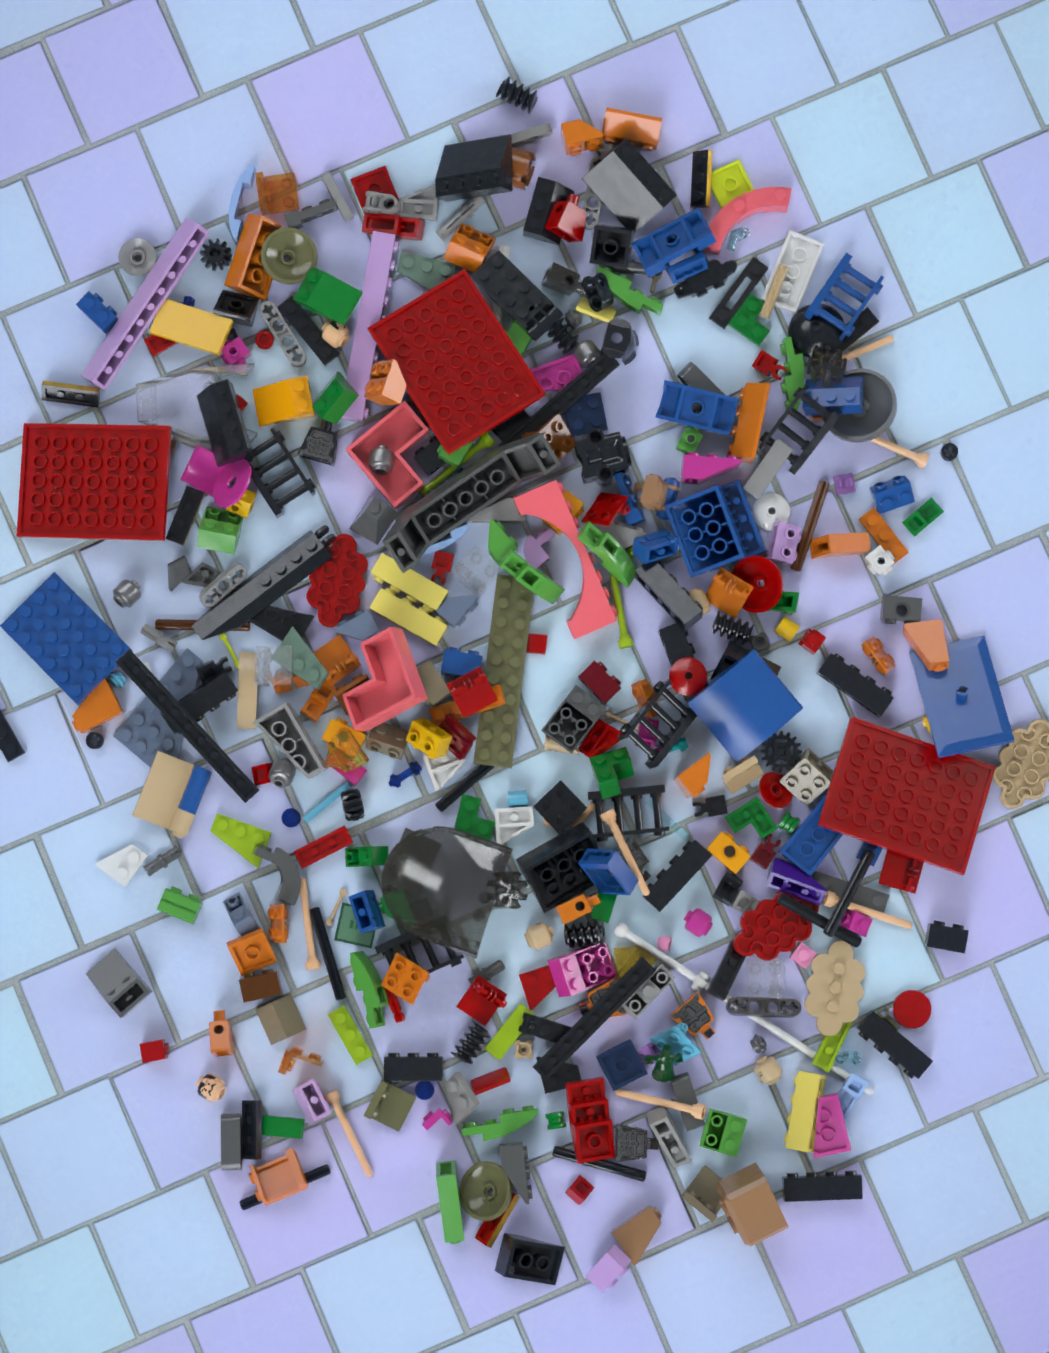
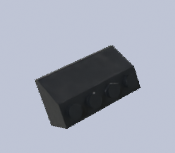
[197,379,254,467]

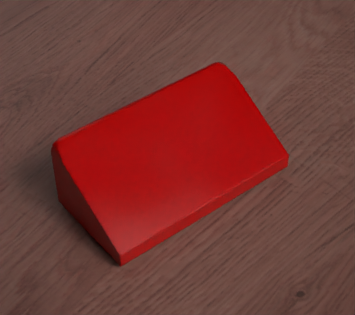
[470,1067,511,1095]

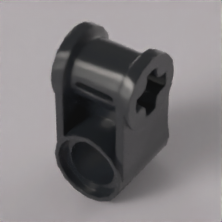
[582,273,614,312]

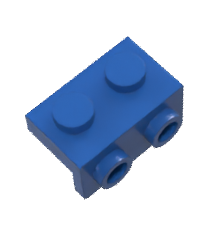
[869,476,915,514]

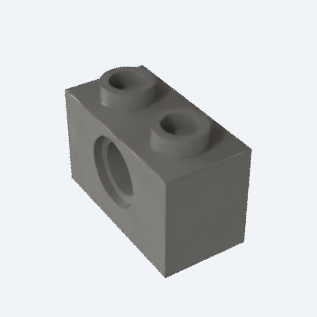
[880,595,922,624]

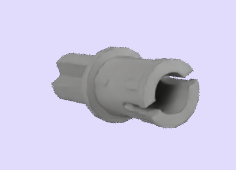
[140,624,178,653]

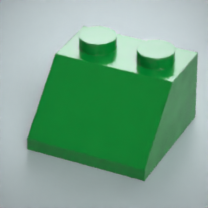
[312,371,359,424]

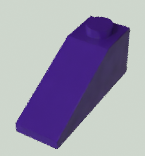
[766,857,827,905]

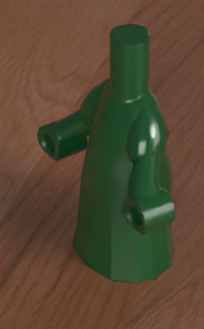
[645,1044,683,1082]

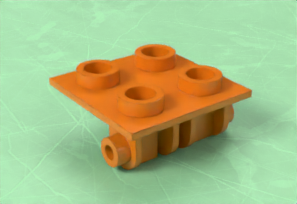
[705,567,754,619]
[313,634,362,687]
[861,636,896,676]
[268,904,289,943]
[381,952,430,1005]

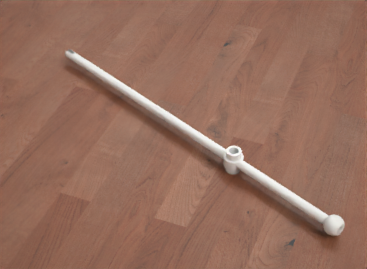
[614,922,874,1095]

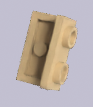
[722,755,764,794]

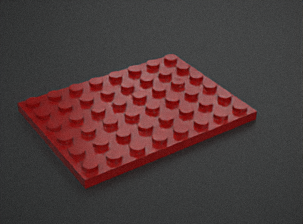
[367,269,546,456]
[16,423,172,541]
[817,716,996,876]

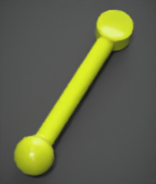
[219,633,239,669]

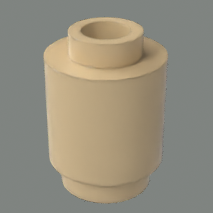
[688,587,711,615]

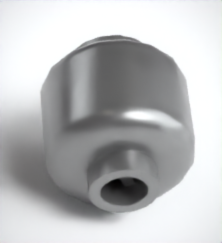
[573,340,601,368]
[368,445,394,475]
[113,579,141,608]
[268,758,296,787]

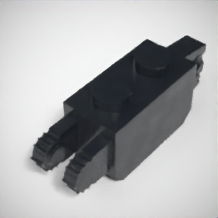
[673,259,737,299]

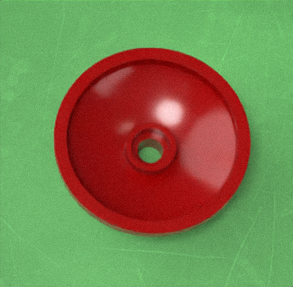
[732,555,783,613]

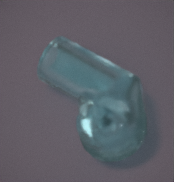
[726,227,750,251]

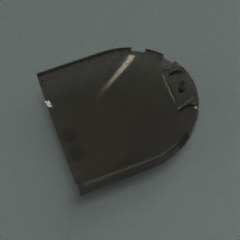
[382,826,513,958]

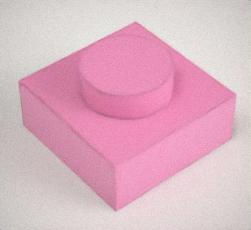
[790,942,817,969]

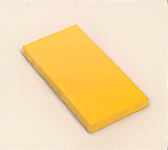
[149,299,234,356]

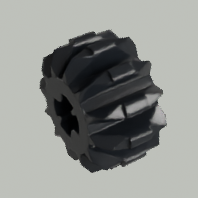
[200,238,232,271]
[341,789,365,821]

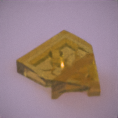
[324,728,369,773]
[614,946,657,978]

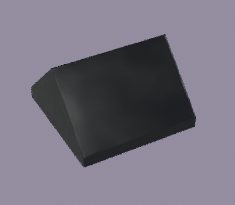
[213,290,259,327]

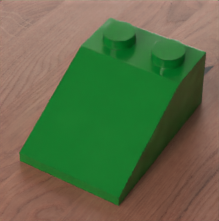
[293,267,363,325]

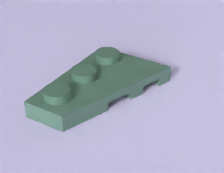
[397,252,457,290]
[271,626,329,690]

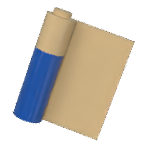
[132,751,212,839]

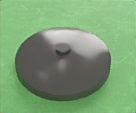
[822,369,897,443]

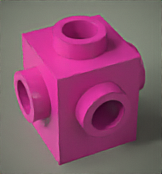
[220,337,252,368]

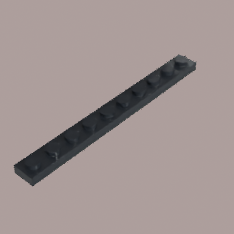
[115,649,259,803]

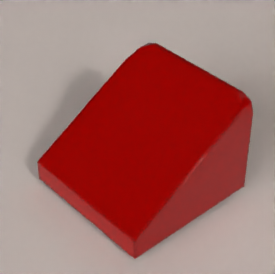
[526,634,548,655]
[251,763,272,786]
[565,1175,595,1205]

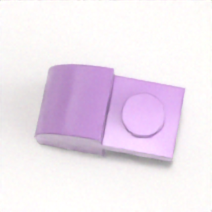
[523,528,555,569]

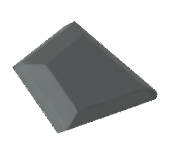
[168,555,192,591]
[182,562,220,587]

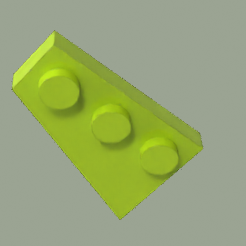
[210,813,272,869]

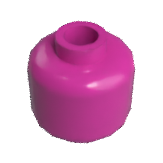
[683,908,713,937]

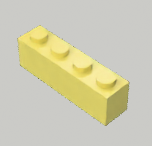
[370,553,449,613]
[369,587,448,647]
[784,1071,826,1152]

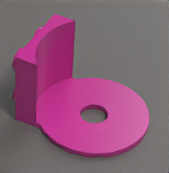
[180,445,252,508]

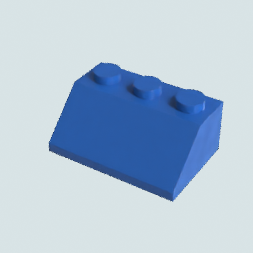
[802,376,864,416]

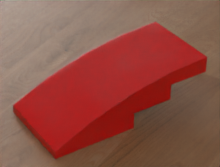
[565,1077,615,1164]

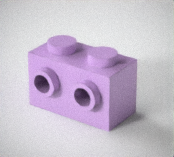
[766,521,801,565]
[292,1079,331,1125]
[585,1244,631,1292]

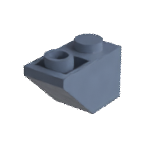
[436,595,479,628]
[335,610,380,641]
[223,892,260,936]

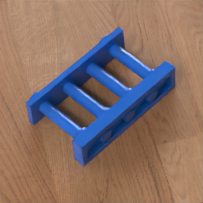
[804,253,884,341]

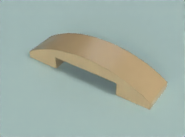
[237,652,259,729]

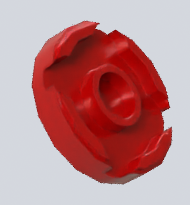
[892,990,931,1029]

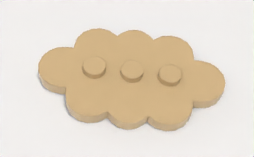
[993,719,1049,809]
[804,941,865,1036]

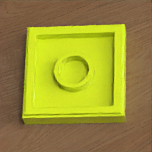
[711,159,754,209]

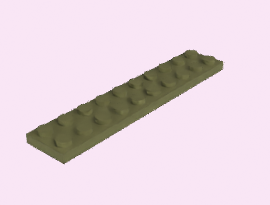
[473,574,533,769]

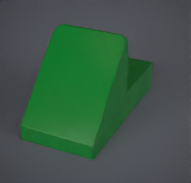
[768,592,799,615]

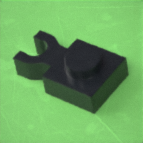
[195,656,233,684]
[692,795,728,817]

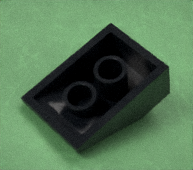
[495,1233,565,1285]

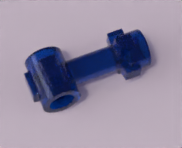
[388,761,422,788]

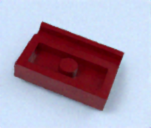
[439,713,477,760]

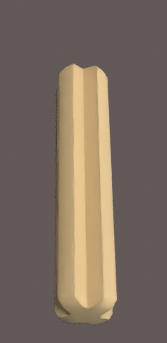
[760,265,788,319]

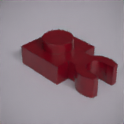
[749,834,781,870]

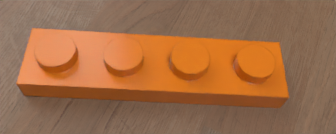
[429,685,506,727]

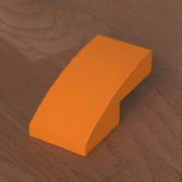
[300,681,336,723]

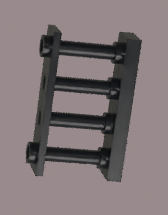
[759,384,843,475]
[244,428,316,518]
[617,679,697,769]
[587,784,669,842]
[374,915,464,974]

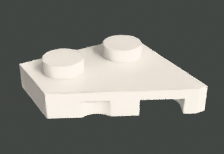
[423,750,466,791]
[494,806,534,846]
[95,844,148,887]

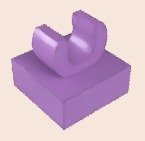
[833,473,856,496]
[638,1042,662,1065]

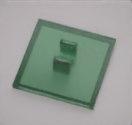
[334,902,376,948]

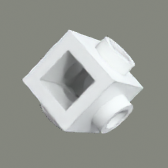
[865,545,895,577]

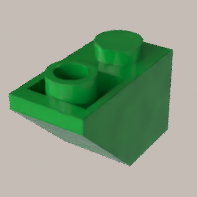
[345,846,389,867]

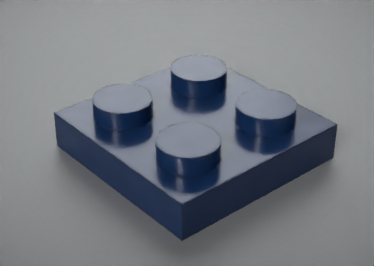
[566,392,608,437]
[596,1039,648,1091]

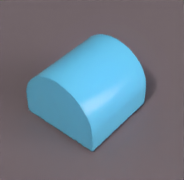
[508,790,528,808]

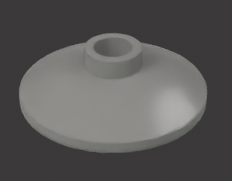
[118,238,157,276]

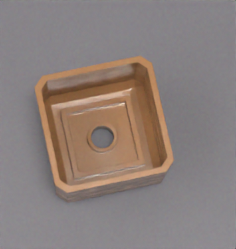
[716,1162,789,1246]

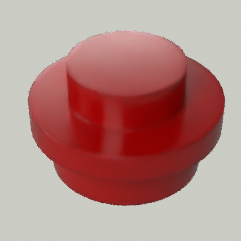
[255,331,274,350]

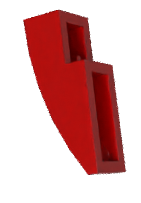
[362,213,425,241]

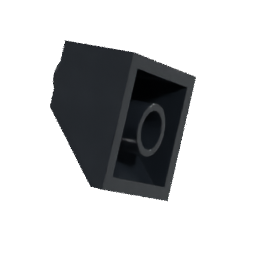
[589,223,635,269]

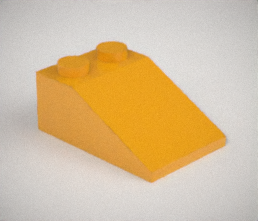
[252,376,315,427]

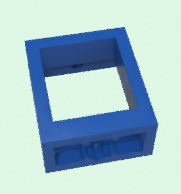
[664,238,708,284]
[578,849,639,895]

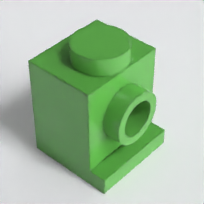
[675,426,703,455]

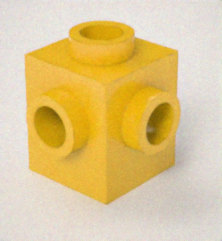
[226,489,257,518]

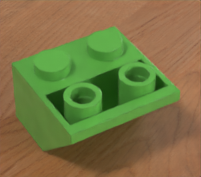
[197,506,244,554]
[488,519,518,567]
[699,1108,747,1157]

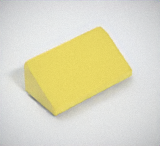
[576,297,616,323]

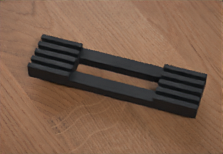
[709,257,769,329]

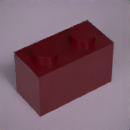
[578,660,621,705]

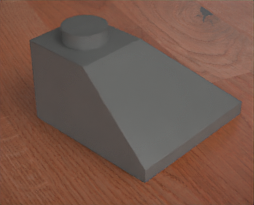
[349,496,398,545]

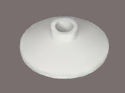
[752,493,790,531]

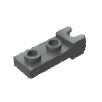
[284,199,338,229]

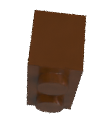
[239,968,283,1002]

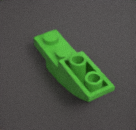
[596,266,663,315]
[780,337,805,416]
[577,522,636,588]
[498,549,565,604]
[350,951,389,1029]
[462,1105,538,1141]

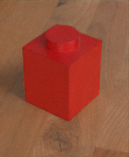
[139,1039,170,1063]

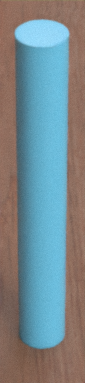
[302,781,352,823]

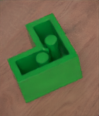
[589,747,634,799]

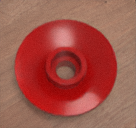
[669,657,707,696]
[759,772,793,808]

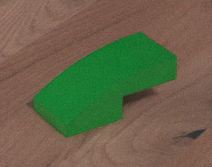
[902,497,944,537]
[590,890,617,923]
[261,1115,305,1139]

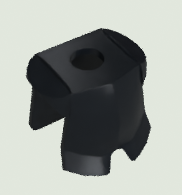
[601,318,639,365]

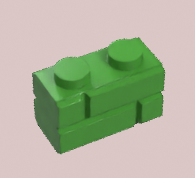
[157,886,203,924]

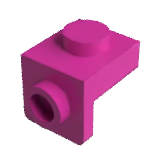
[635,718,659,749]
[839,909,873,937]
[422,1108,452,1130]

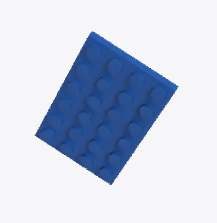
[0,572,133,705]

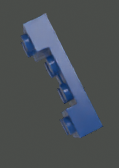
[631,207,717,278]
[655,380,740,436]

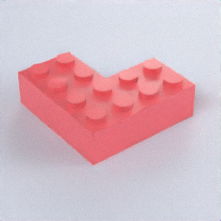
[346,400,429,510]
[342,627,428,731]

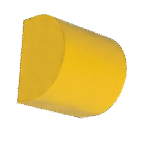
[774,616,801,643]

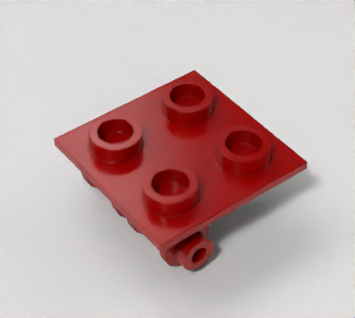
[581,492,630,527]
[446,666,498,718]
[878,850,924,894]
[456,975,507,1026]

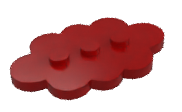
[306,534,368,628]
[733,891,819,961]

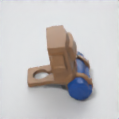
[633,474,680,521]

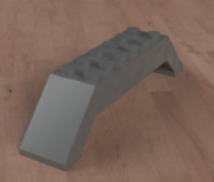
[382,432,561,573]

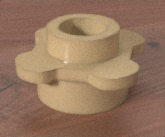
[514,1040,533,1059]

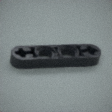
[726,997,801,1018]

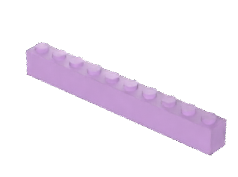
[81,218,210,391]
[341,231,399,423]

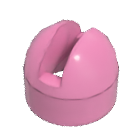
[657,936,672,952]

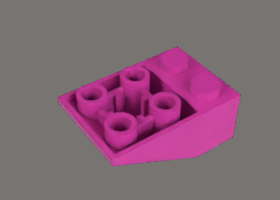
[680,452,742,485]
[547,940,617,997]

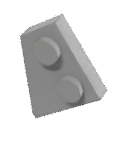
[399,184,438,221]
[445,1072,480,1126]

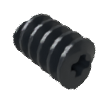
[496,76,538,114]
[546,317,579,355]
[712,610,754,645]
[564,921,606,948]
[451,1021,491,1064]

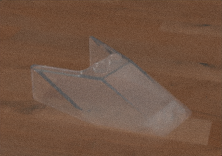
[136,363,257,444]

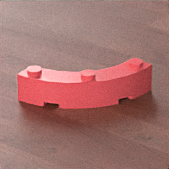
[702,187,792,255]

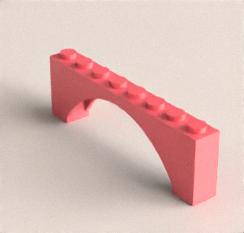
[513,479,618,639]

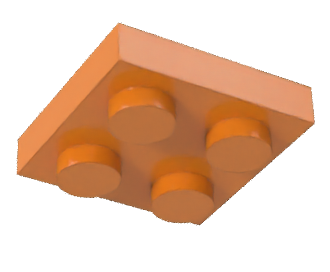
[227,928,277,976]

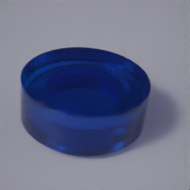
[281,808,301,828]
[415,1081,434,1100]

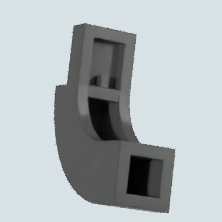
[252,845,301,906]

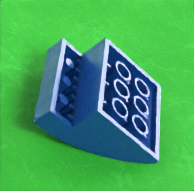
[664,479,767,578]
[687,649,803,762]

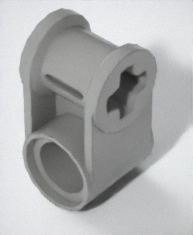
[362,191,401,215]

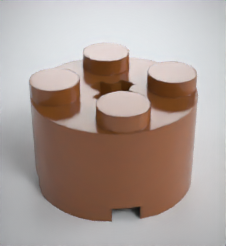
[512,147,536,190]

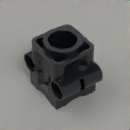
[574,428,632,487]

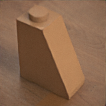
[611,1205,662,1265]

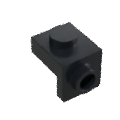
[712,872,743,906]

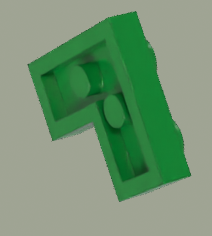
[728,293,770,347]
[453,794,495,841]
[724,796,778,839]

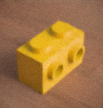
[406,718,453,759]

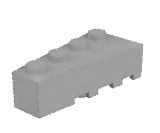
[253,702,328,779]

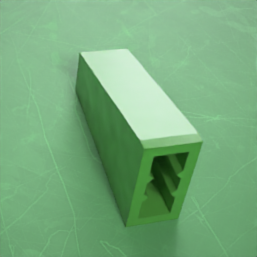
[436,1160,464,1244]

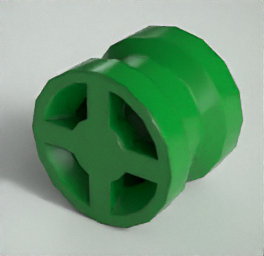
[777,811,800,835]
[545,1111,567,1130]

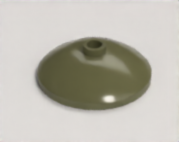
[261,227,318,285]
[459,1161,512,1221]

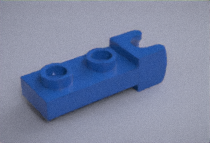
[614,472,646,526]

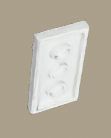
[761,230,824,314]

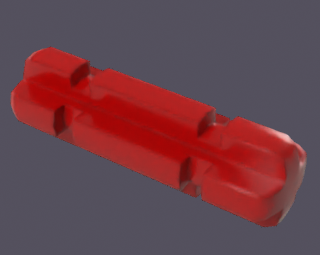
[385,988,405,1023]

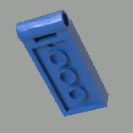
[778,792,843,876]

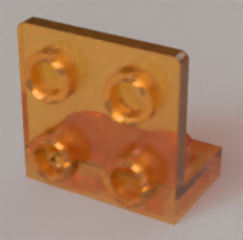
[255,172,299,215]
[278,1046,325,1075]

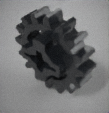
[760,731,802,773]

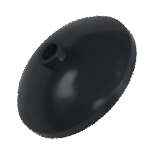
[788,304,844,359]

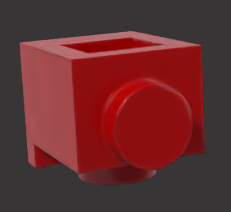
[798,629,827,655]

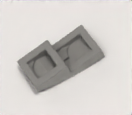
[729,889,760,913]

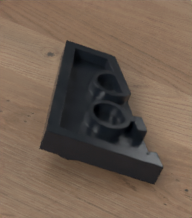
[249,606,315,641]

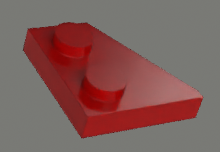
[579,719,621,758]
[519,965,556,1010]

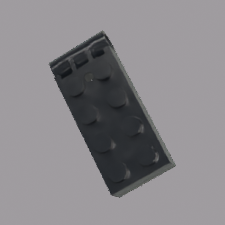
[471,250,563,342]

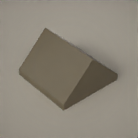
[256,994,307,1045]

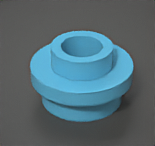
[109,670,126,688]

